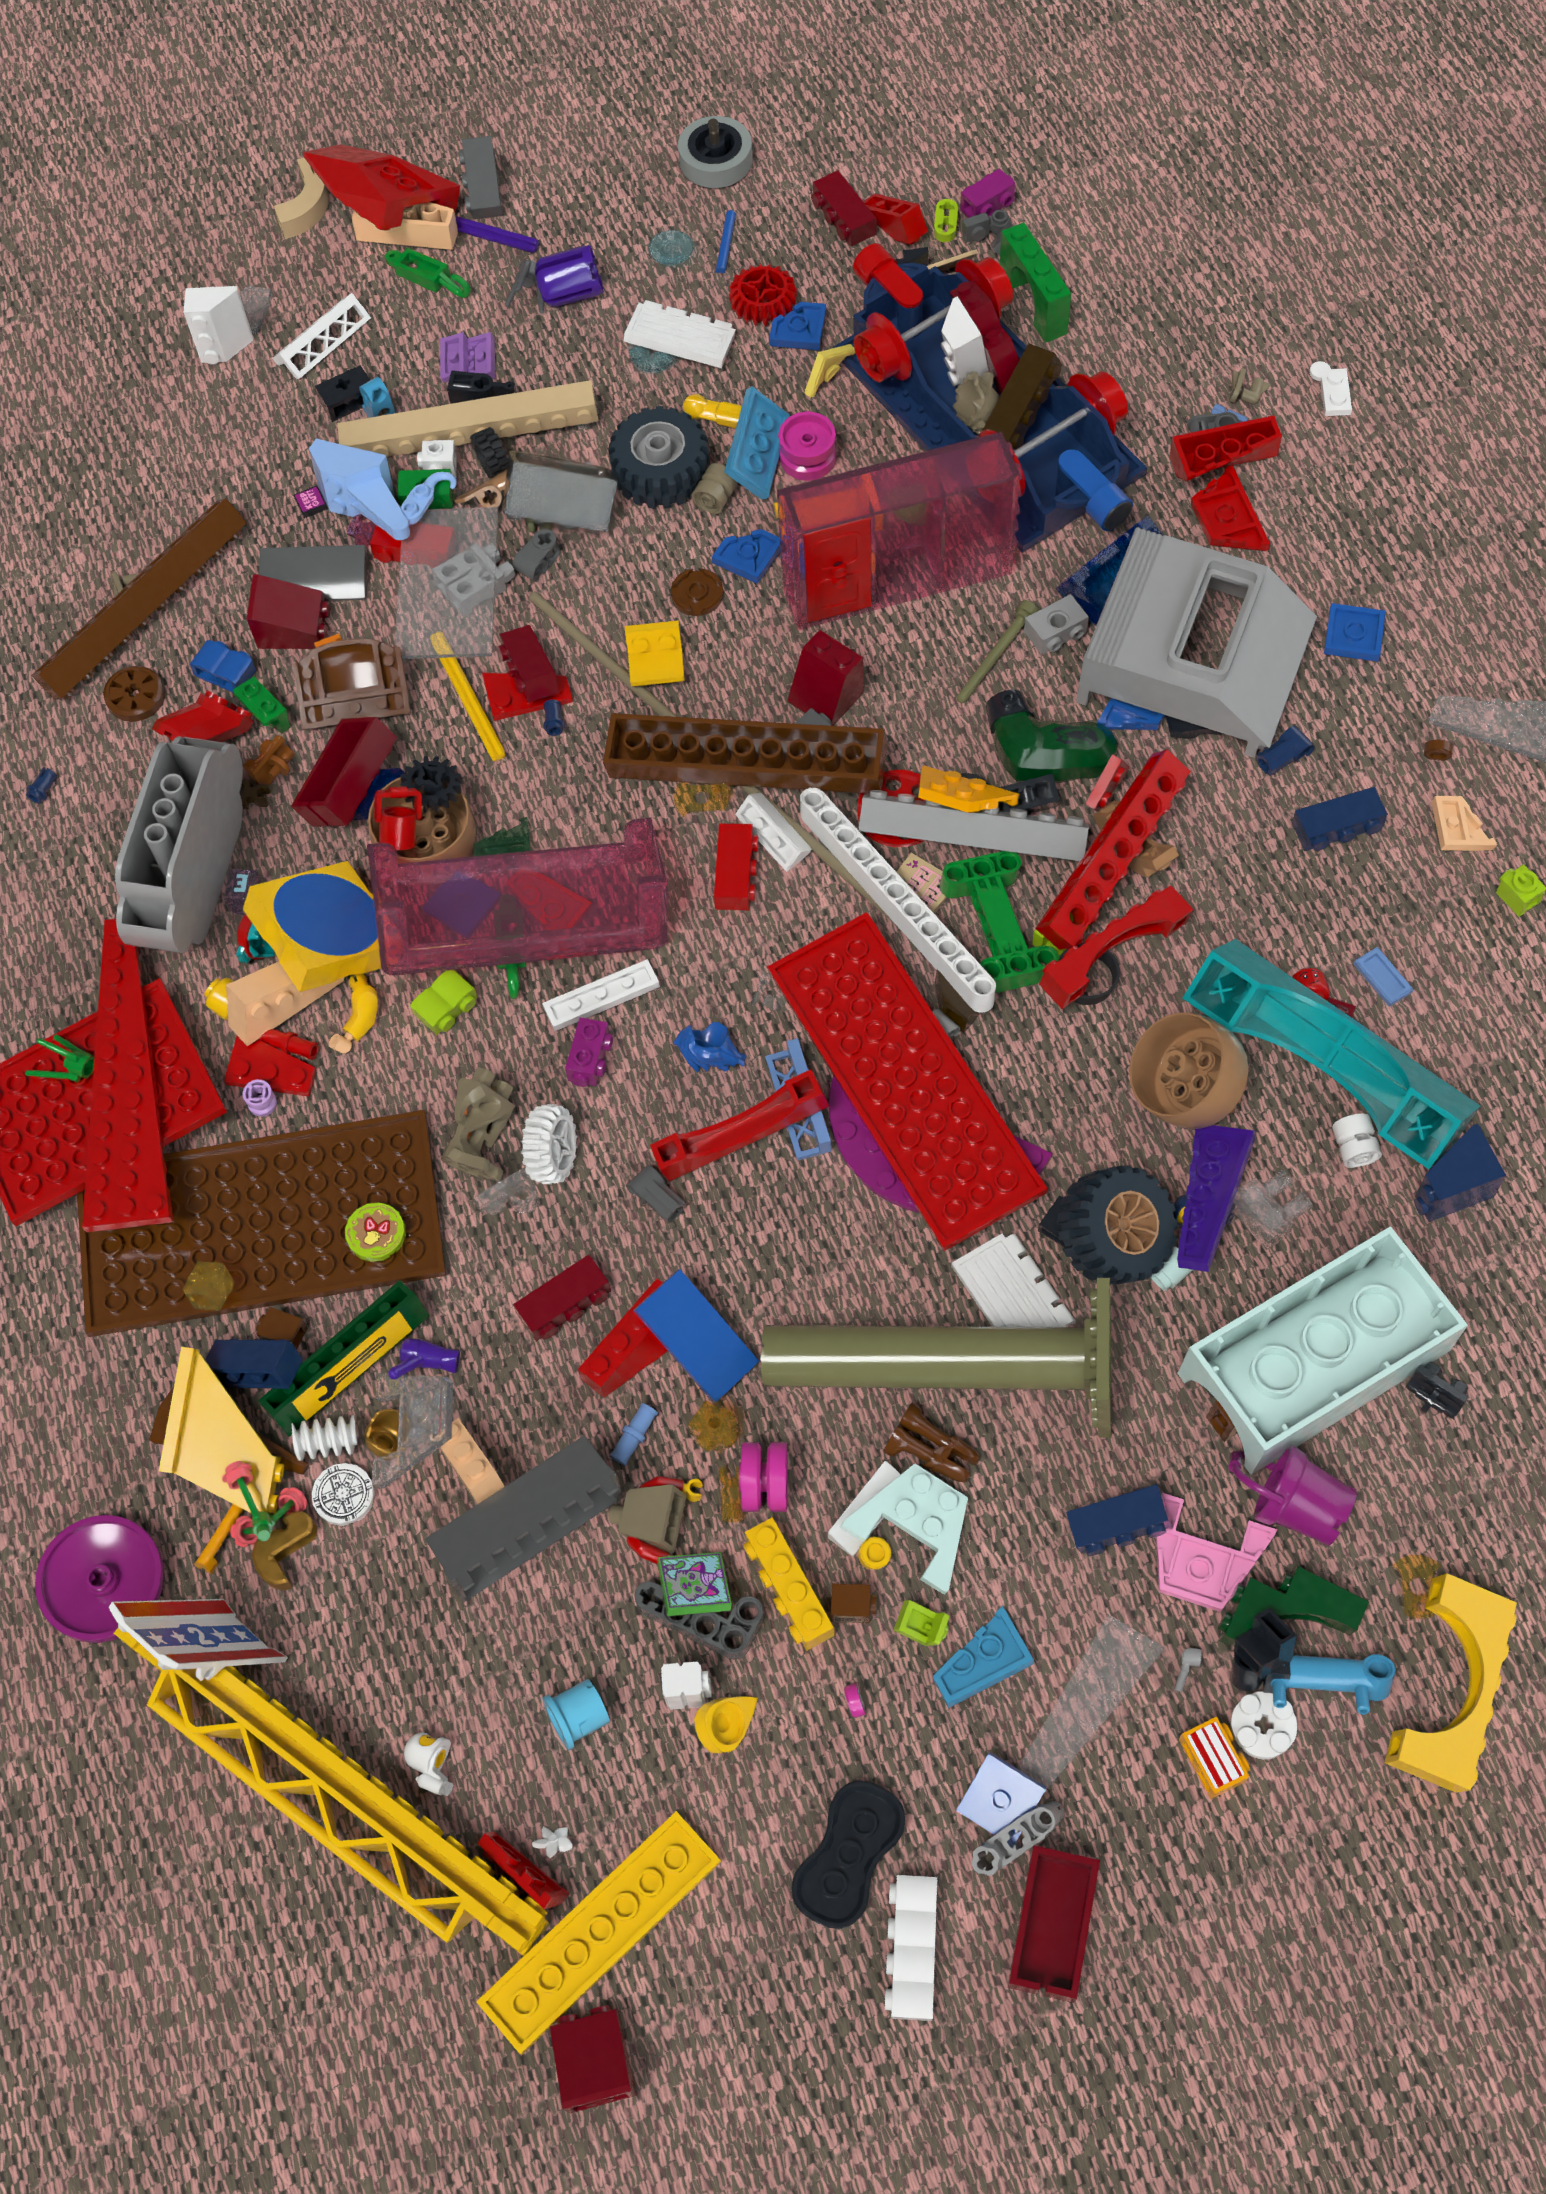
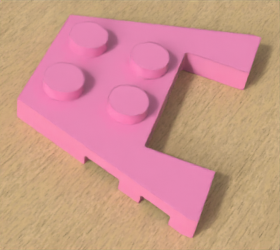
[1156,1493,1277,1612]

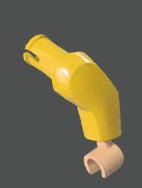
[328,974,378,1053]

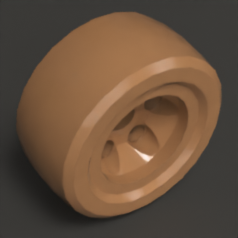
[368,778,476,883]
[1129,1013,1248,1129]

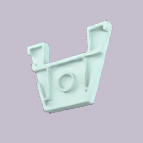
[840,1463,968,1595]

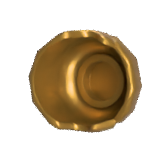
[364,1408,415,1459]

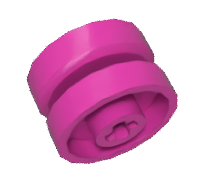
[778,411,837,481]
[739,1442,788,1512]

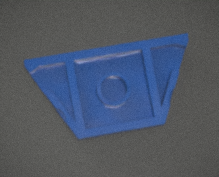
[1097,698,1166,730]

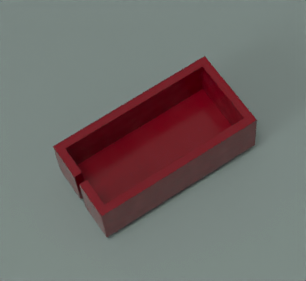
[291,716,397,827]
[1007,1845,1100,2003]

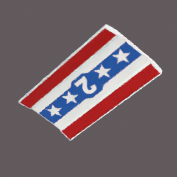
[109,1599,288,1681]

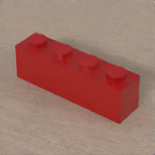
[1169,415,1282,481]
[578,1278,668,1398]

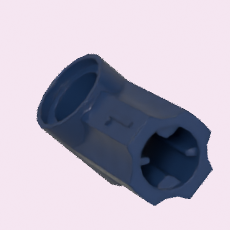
[1256,725,1315,776]

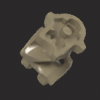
[441,1067,515,1182]

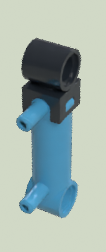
[1230,1652,1396,1715]

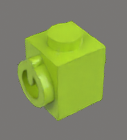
[1496,864,1546,917]

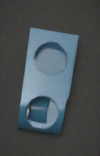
[359,376,395,418]

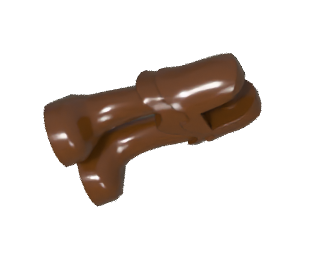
[883,1402,980,1483]

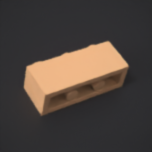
[432,1418,505,1505]

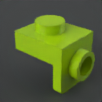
[893,1600,950,1646]

